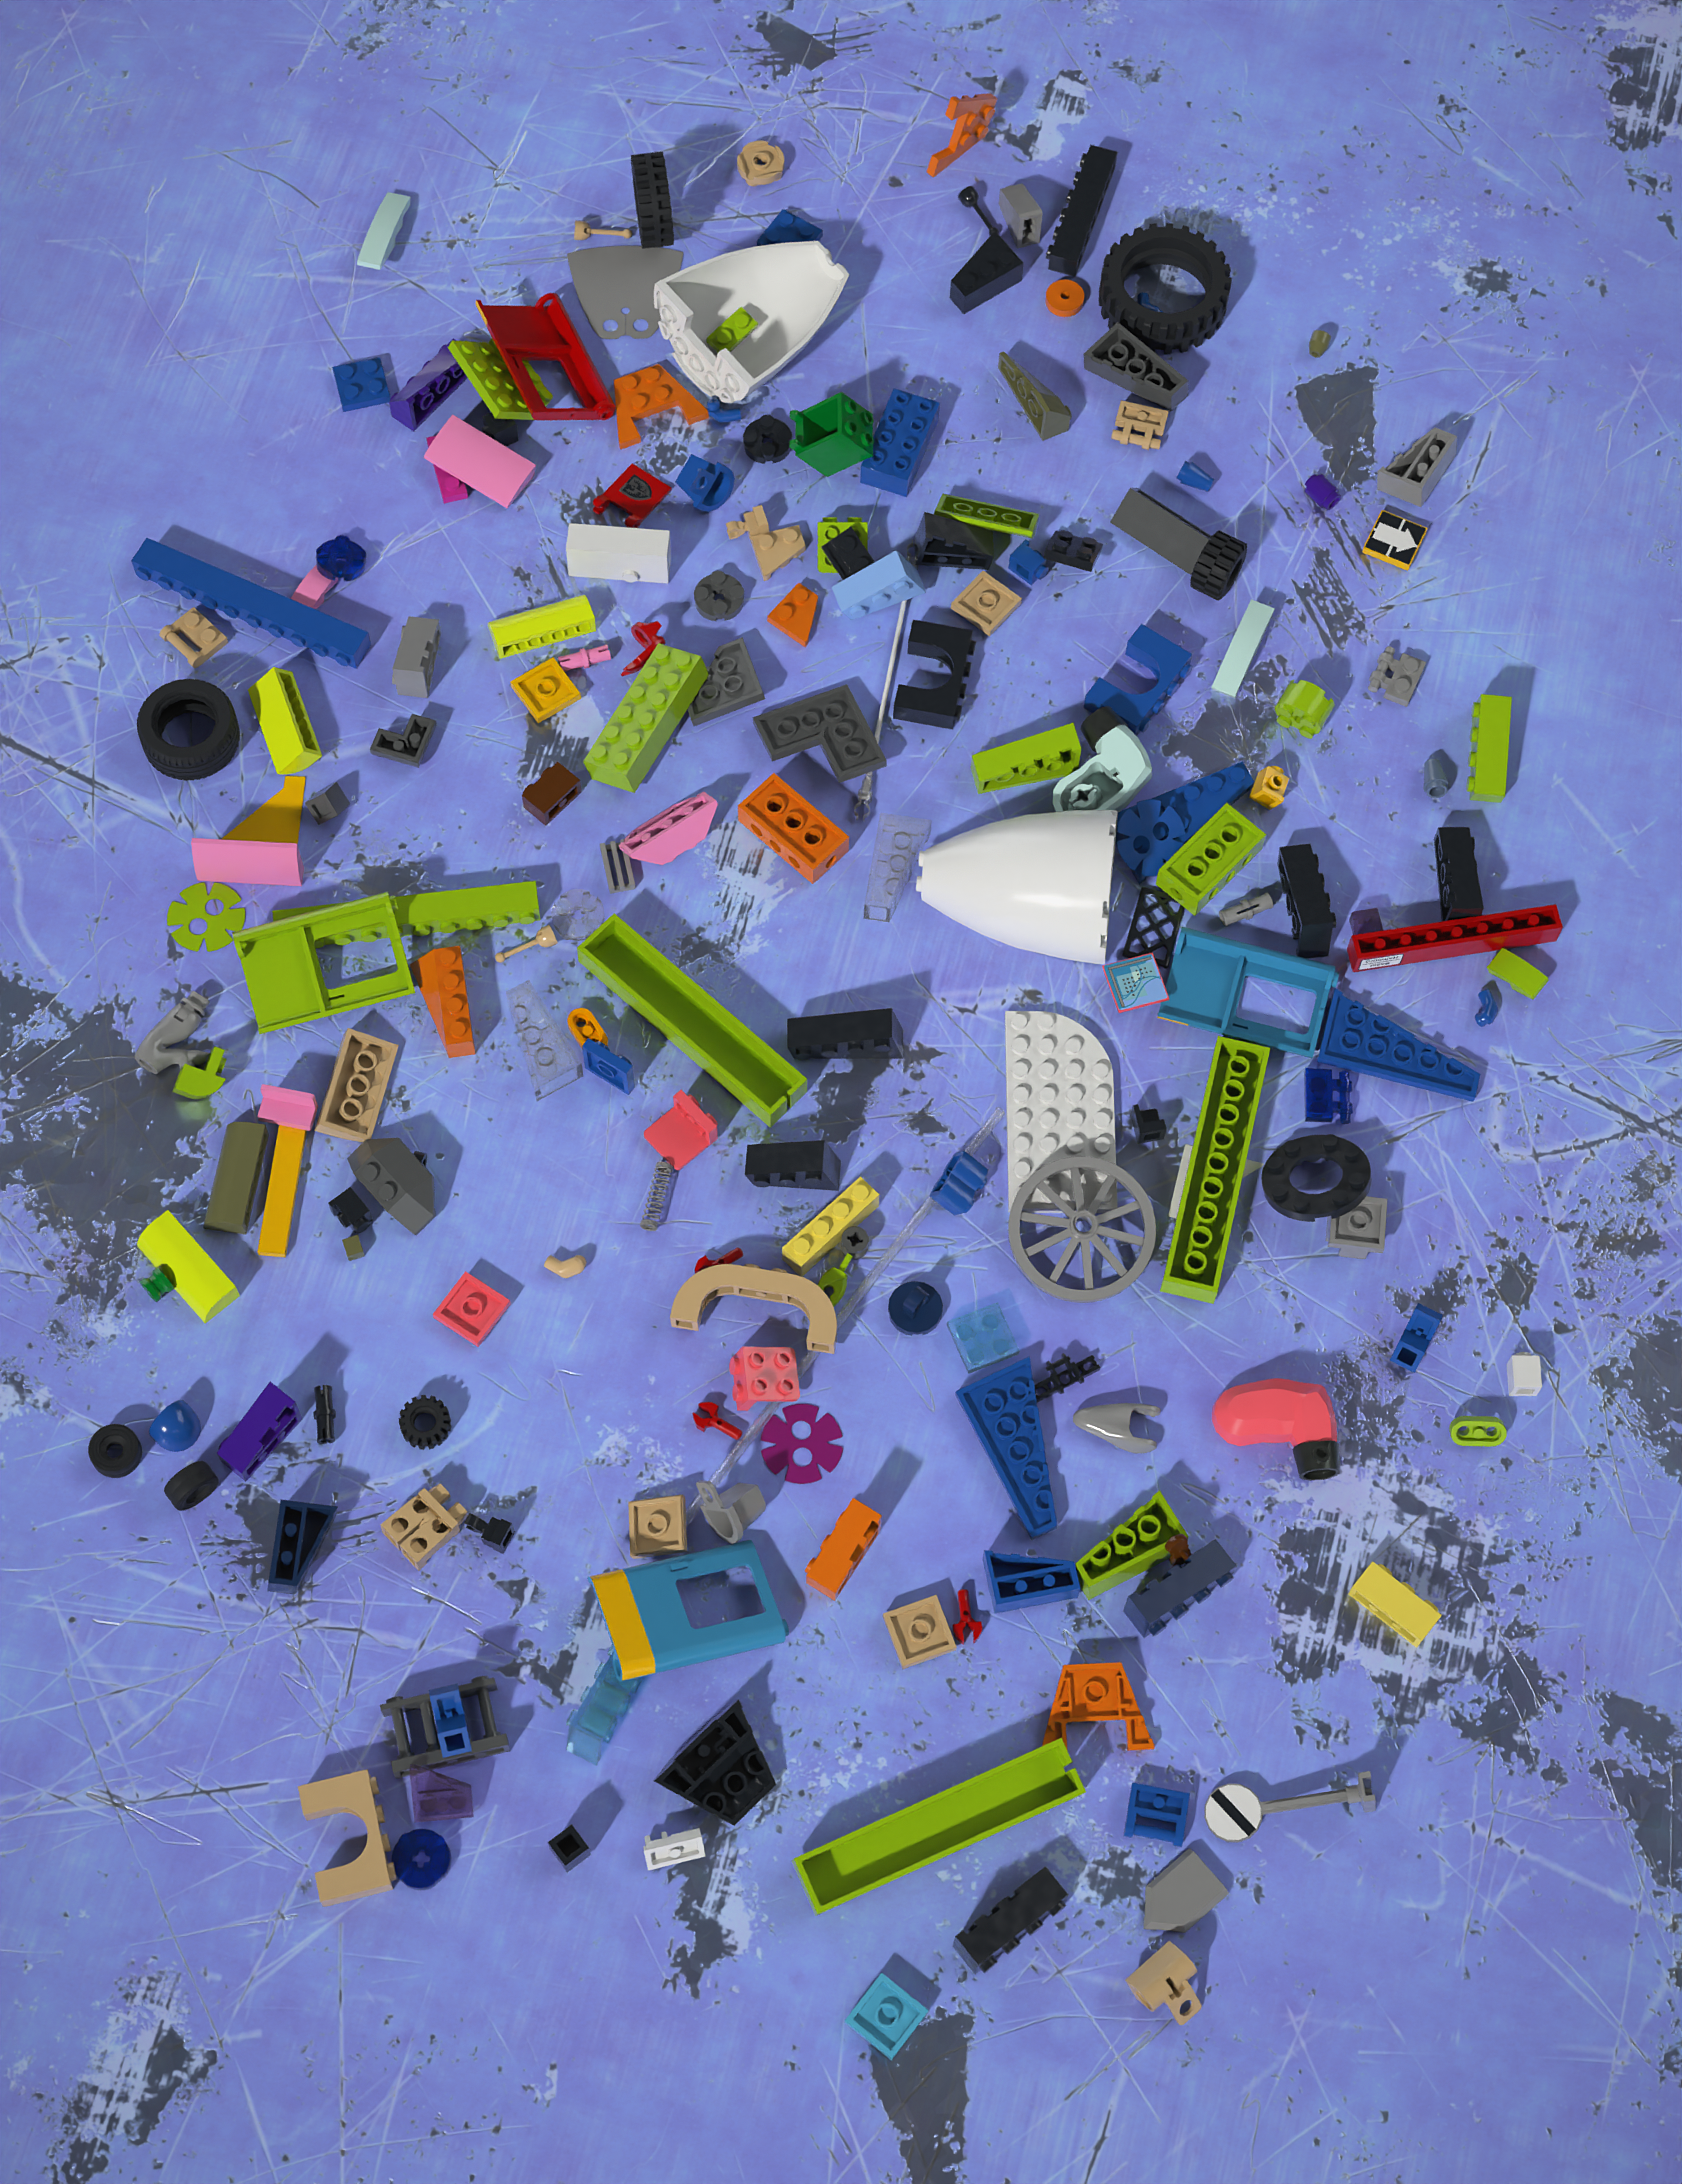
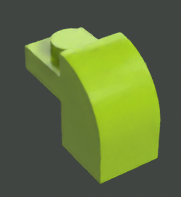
[172,1046,226,1099]

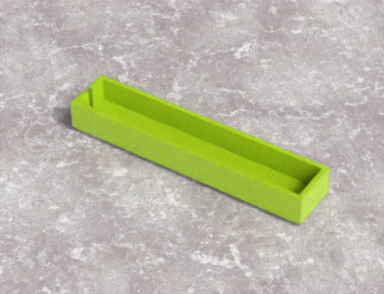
[577,913,807,1128]
[792,1738,1086,1916]

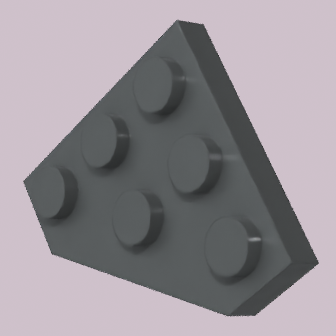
[687,638,765,726]

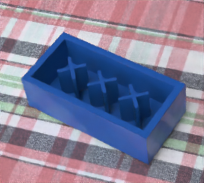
[860,388,940,497]

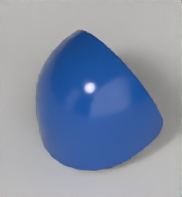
[149,1400,201,1452]

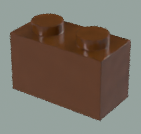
[522,762,582,826]

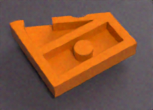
[767,582,818,647]

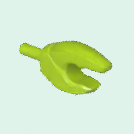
[817,1253,853,1307]

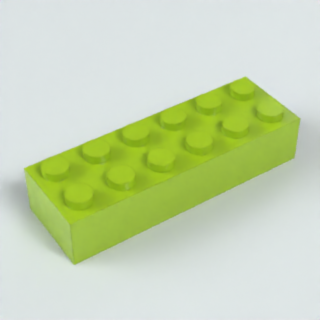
[583,643,709,793]

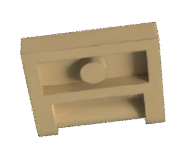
[159,607,228,668]

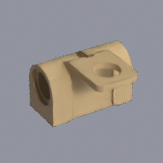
[1126,1941,1202,2025]

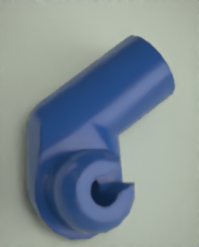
[1475,989,1498,1027]

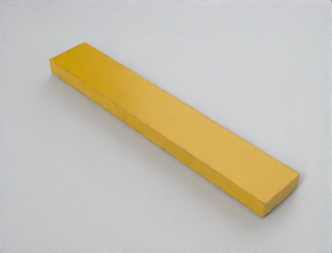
[257,1125,307,1258]

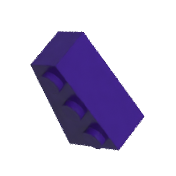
[217,1382,302,1482]

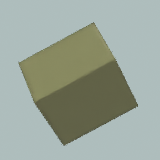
[342,1235,365,1261]

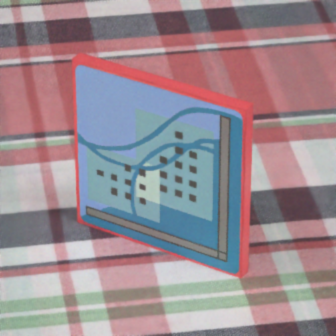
[1102,953,1169,1013]

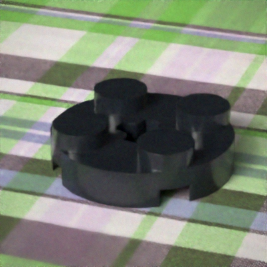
[743,415,792,464]

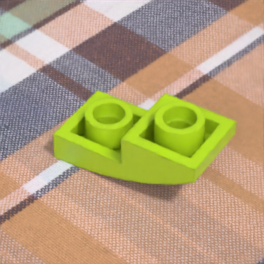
[1487,948,1549,1000]

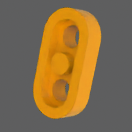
[567,1008,608,1048]

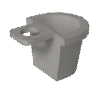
[696,1480,766,1544]

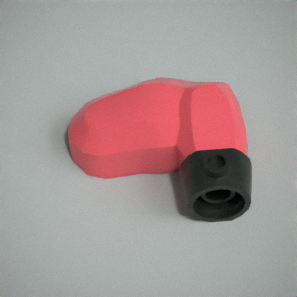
[1212,1378,1340,1481]

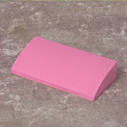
[424,415,536,509]
[191,838,304,886]

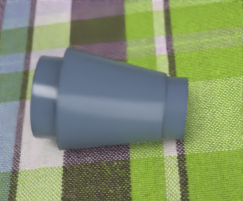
[1423,759,1449,798]

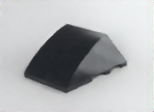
[654,1699,776,1826]

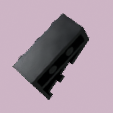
[745,1140,841,1191]

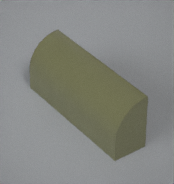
[203,1122,269,1235]

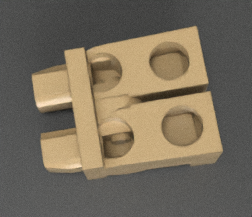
[380,1483,468,1571]

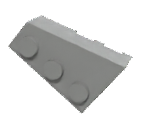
[1377,427,1457,507]
[392,616,441,698]

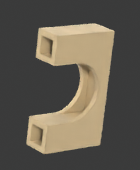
[298,1769,397,1907]

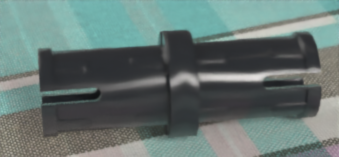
[313,1385,336,1444]

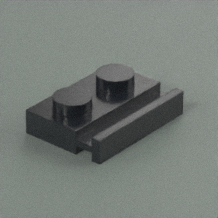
[821,527,874,580]

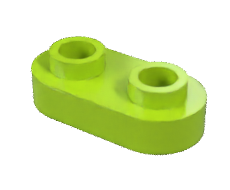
[1449,1416,1507,1447]

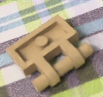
[1111,400,1169,450]

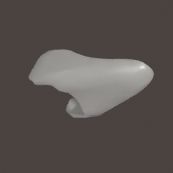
[1073,1403,1161,1453]

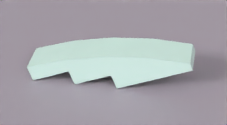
[357,192,410,270]
[1211,599,1275,698]

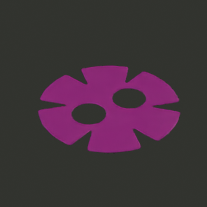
[761,1404,843,1484]

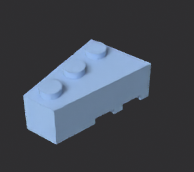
[832,550,926,620]

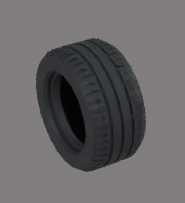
[137,679,240,781]

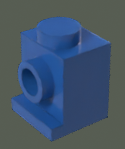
[1008,539,1049,585]

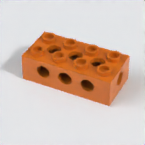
[738,773,849,884]

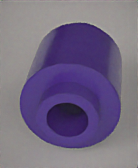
[1305,474,1341,510]

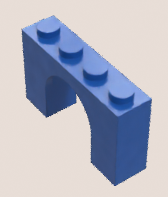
[1084,624,1193,736]

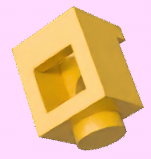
[1249,766,1289,810]

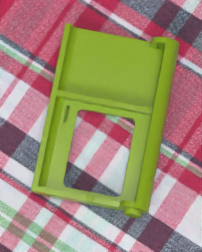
[232,892,415,1034]

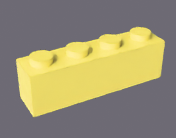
[782,1176,880,1277]

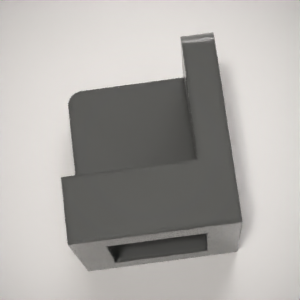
[305,782,350,825]

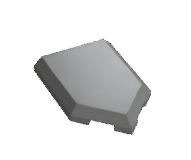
[1144,1848,1229,1933]

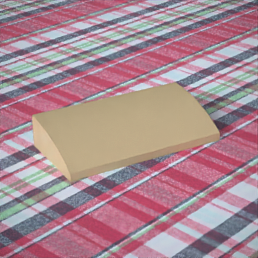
[314,1028,399,1142]

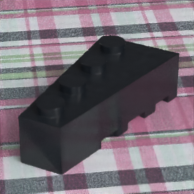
[1434,827,1484,921]
[787,1008,903,1060]
[953,1866,1068,1974]

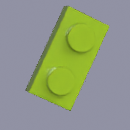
[706,307,758,353]

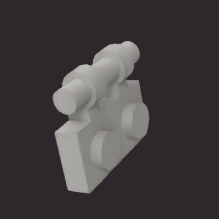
[1368,646,1426,707]

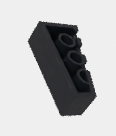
[1277,844,1336,959]

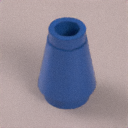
[1176,461,1215,492]

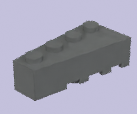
[1084,322,1188,411]

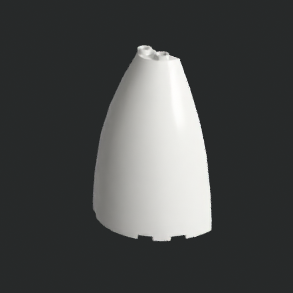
[654,241,850,403]
[916,810,1118,965]

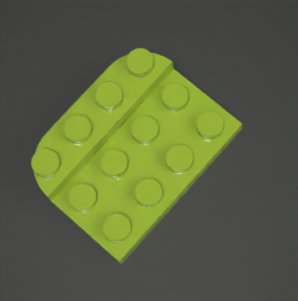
[448,338,553,420]

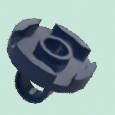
[888,1281,943,1336]

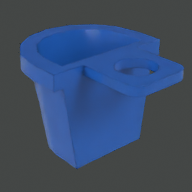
[675,454,735,512]

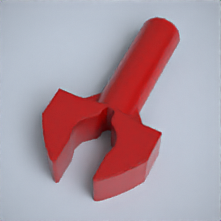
[695,1247,743,1274]
[693,1402,742,1440]
[952,1589,982,1644]

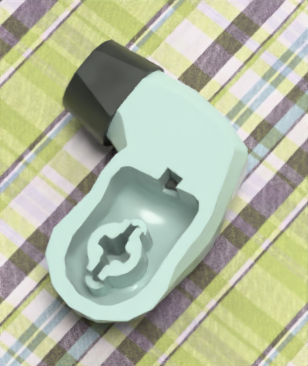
[1053,706,1153,812]

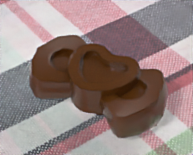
[1165,1534,1192,1566]

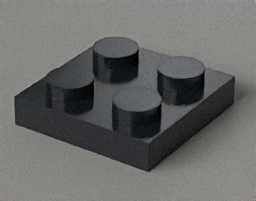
[1043,530,1103,572]

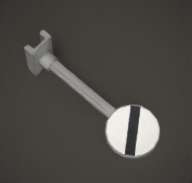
[1204,1771,1376,1843]

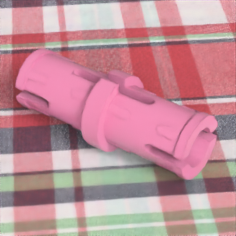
[558,644,611,672]

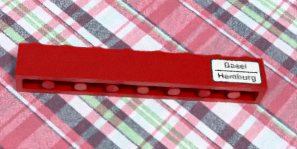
[1347,904,1563,972]

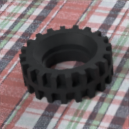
[631,151,674,249]

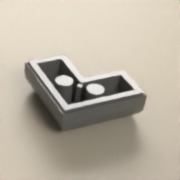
[370,714,437,768]

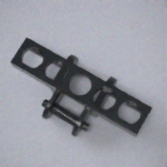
[1035,1353,1100,1403]

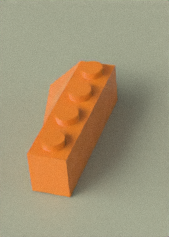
[410,946,475,1058]

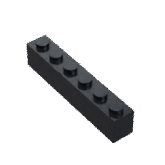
[1046,144,1118,277]

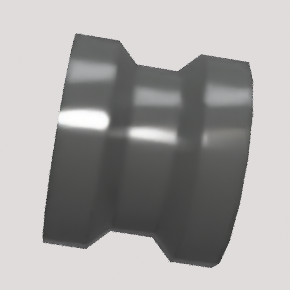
[841,1226,869,1260]

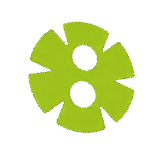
[167,882,245,952]

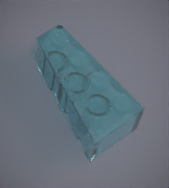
[566,1645,644,1766]

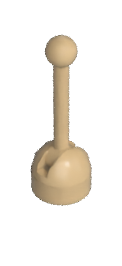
[574,220,632,240]
[495,925,558,963]

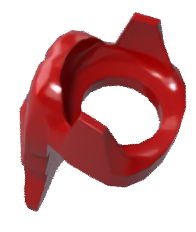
[620,621,666,677]

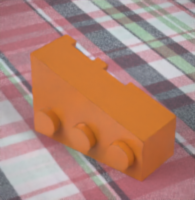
[805,1498,882,1601]

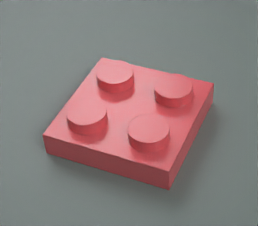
[433,1271,511,1347]

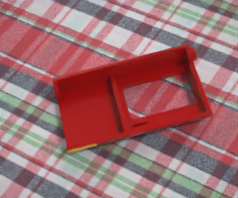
[475,293,616,420]

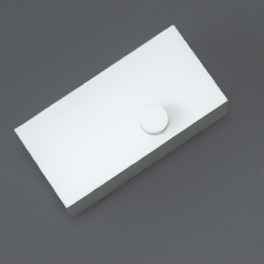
[566,523,671,584]

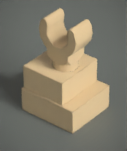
[726,505,769,541]

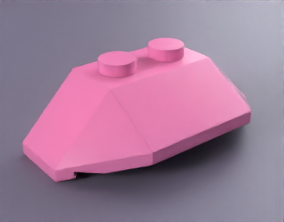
[618,792,718,865]

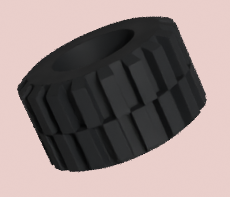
[1190,530,1247,601]

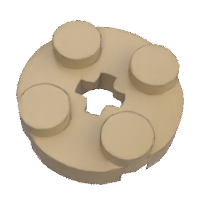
[737,141,784,186]

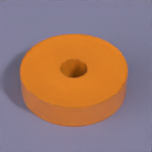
[1045,280,1084,317]

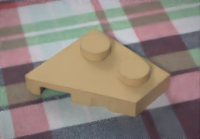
[751,525,805,581]

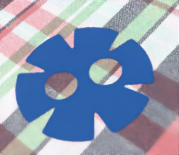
[1117,799,1186,877]

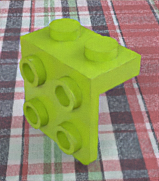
[817,517,868,573]

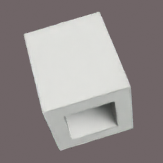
[1506,1352,1542,1396]

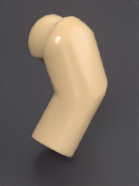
[544,1255,587,1278]

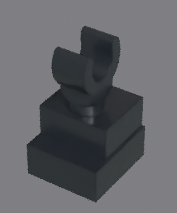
[464,1513,515,1554]

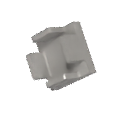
[1326,1196,1387,1259]

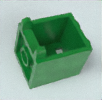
[789,392,874,477]

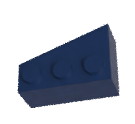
[267,1500,338,1595]

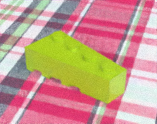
[1466,694,1512,803]

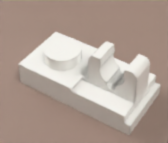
[643,1828,705,1870]

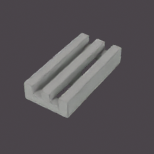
[600,839,635,894]

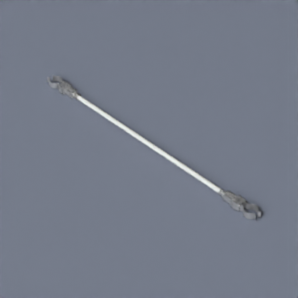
[854,540,919,822]

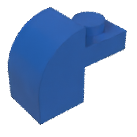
[1389,1303,1443,1373]
[429,1683,472,1758]

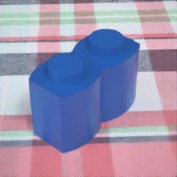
[929,1151,989,1215]

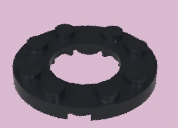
[1261,1134,1372,1222]

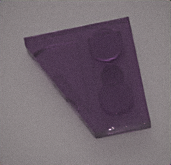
[409,1764,474,1823]

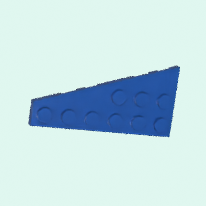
[1115,761,1254,885]
[1317,988,1480,1102]
[955,1356,1057,1540]

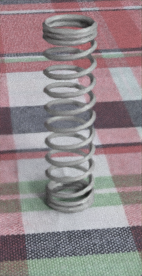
[640,1162,674,1231]

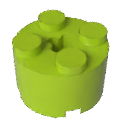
[1275,680,1335,739]

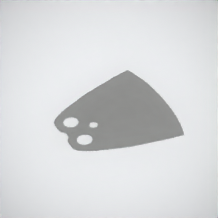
[567,246,683,339]

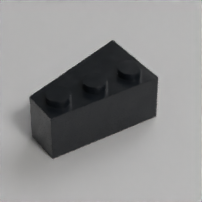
[950,231,1024,314]
[914,512,994,570]

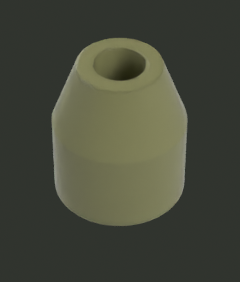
[1309,330,1331,358]

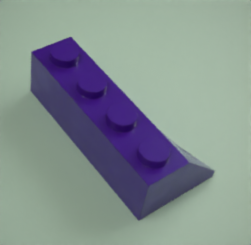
[389,339,468,432]

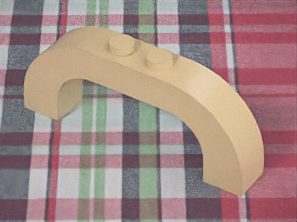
[670,1264,837,1354]

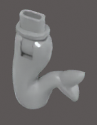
[134,991,210,1074]

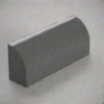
[1110,488,1211,575]

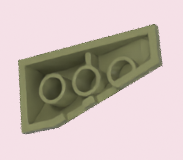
[998,351,1072,441]

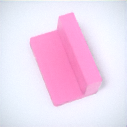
[257,1084,318,1131]

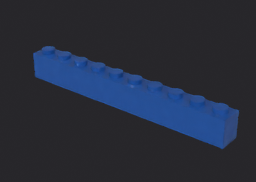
[131,537,371,669]

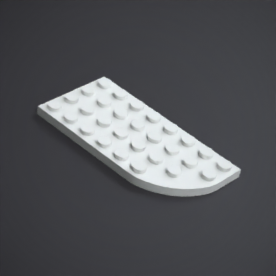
[1005,1011,1118,1213]

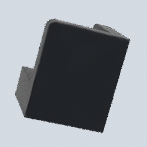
[1130,1104,1167,1144]

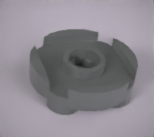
[694,571,744,621]

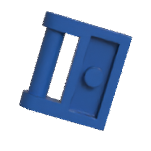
[1123,1783,1190,1847]

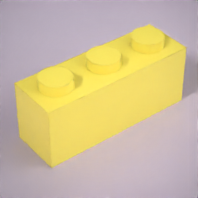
[1348,1561,1442,1648]

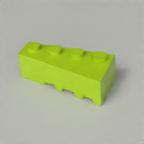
[971,722,1081,794]
[1075,1490,1188,1600]

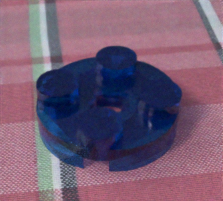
[316,535,367,581]
[391,1829,452,1890]

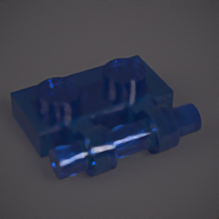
[1304,1068,1353,1124]

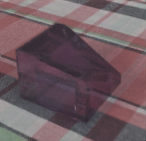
[1349,908,1383,935]

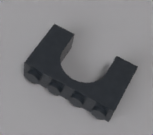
[893,620,976,730]

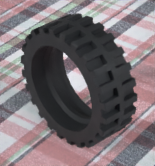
[1098,223,1232,354]

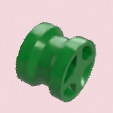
[139,1268,174,1302]

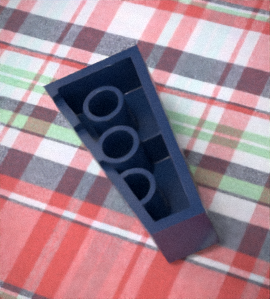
[1123,1539,1237,1638]

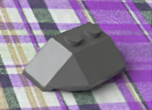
[347,1138,436,1235]

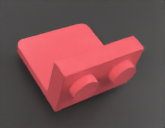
[644,1090,718,1170]
[729,1347,800,1411]

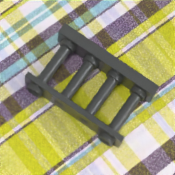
[380,1676,510,1779]

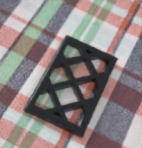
[1122,887,1184,968]

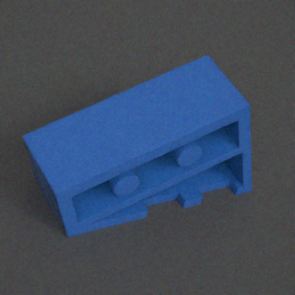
[982,1550,1081,1614]

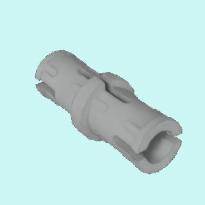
[1219,893,1274,926]

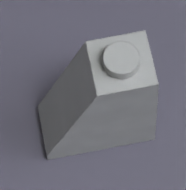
[999,183,1043,248]

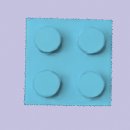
[844,1973,929,2061]

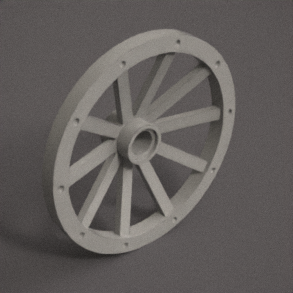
[1008,1156,1156,1303]

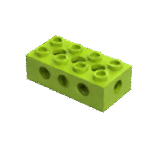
[1156,803,1266,916]

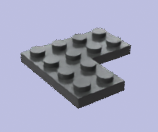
[753,685,887,783]

